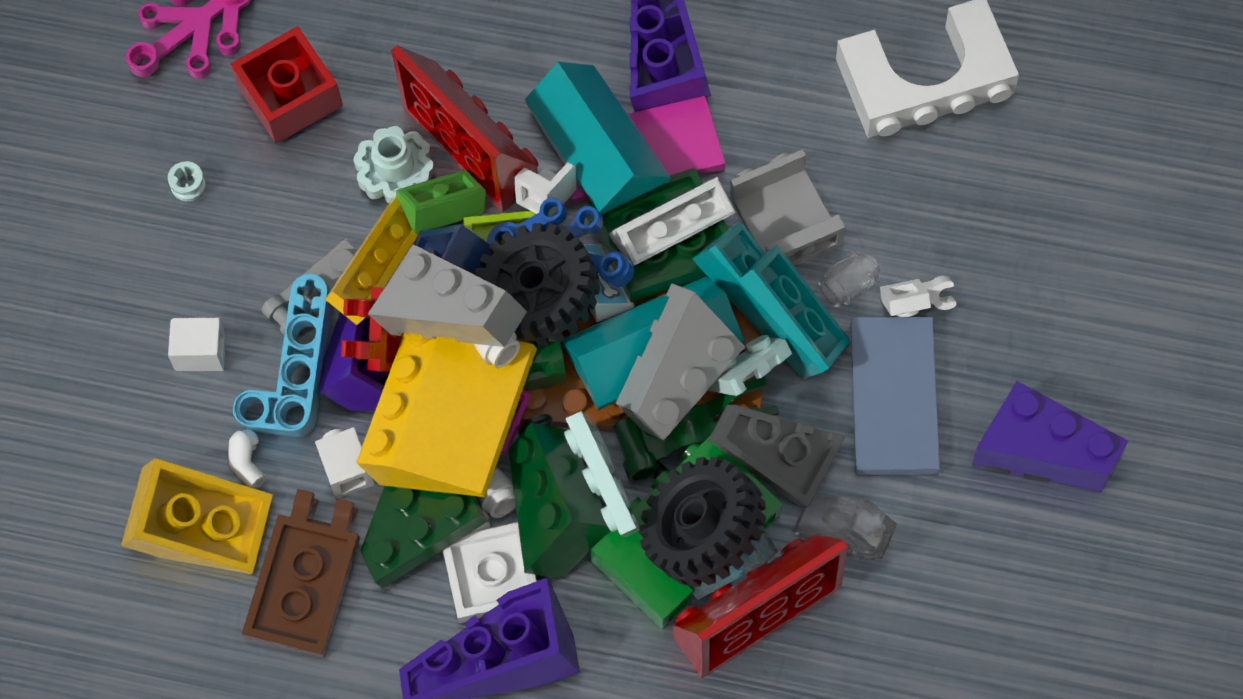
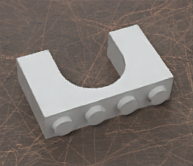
[836,0,1019,138]

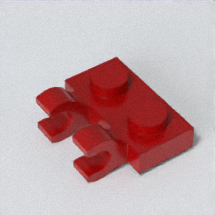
[341,287,404,371]

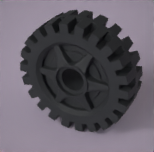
[474,223,600,347]
[639,456,766,587]

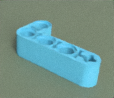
[233,273,333,437]

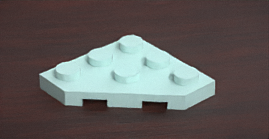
[564,411,640,537]

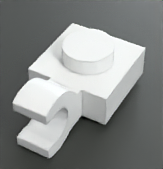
[880,276,956,317]

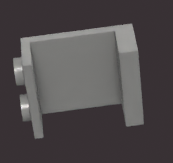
[730,149,846,266]

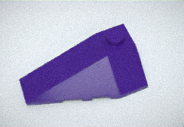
[319,266,399,411]
[399,578,580,699]

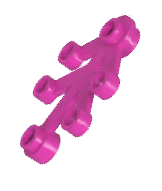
[126,0,251,79]

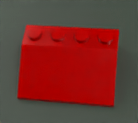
[391,45,539,212]
[673,534,848,678]

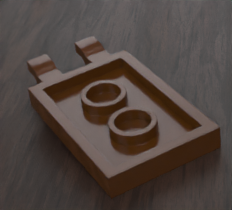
[242,489,360,658]

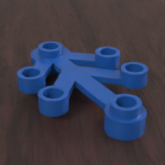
[486,198,634,288]

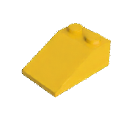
[121,458,273,575]

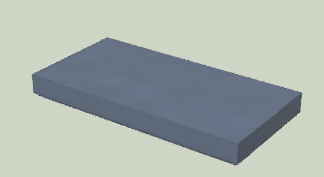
[850,317,940,475]

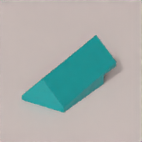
[525,62,670,215]
[692,221,851,379]
[561,277,745,411]

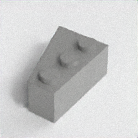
[368,244,527,347]
[616,284,745,440]

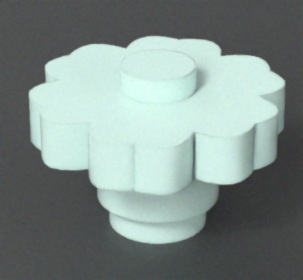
[353,126,435,203]

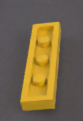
[325,196,419,325]

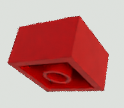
[230,26,343,144]

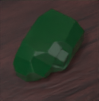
[523,337,567,391]

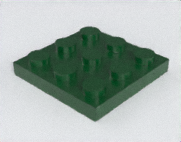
[584,168,729,303]

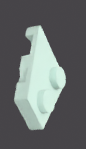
[708,335,792,396]

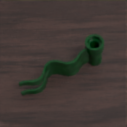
[613,377,779,482]

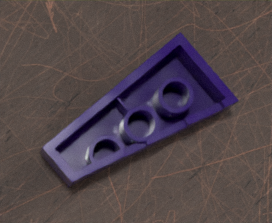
[630,0,711,112]

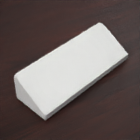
[609,177,736,266]

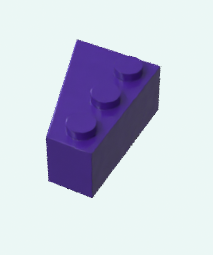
[972,381,1128,492]

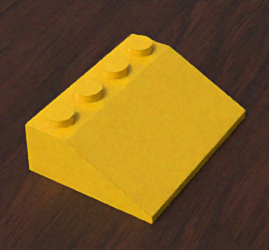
[356,333,537,497]

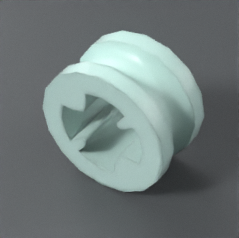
[168,161,206,202]

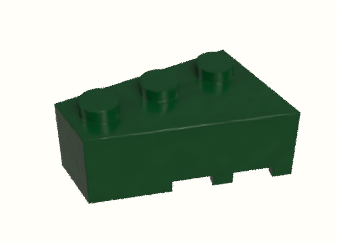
[508,423,609,579]

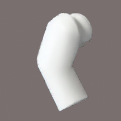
[228,429,266,489]

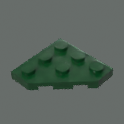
[360,486,488,589]

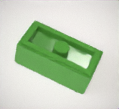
[396,170,486,234]

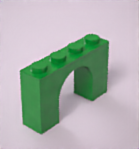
[591,435,783,630]

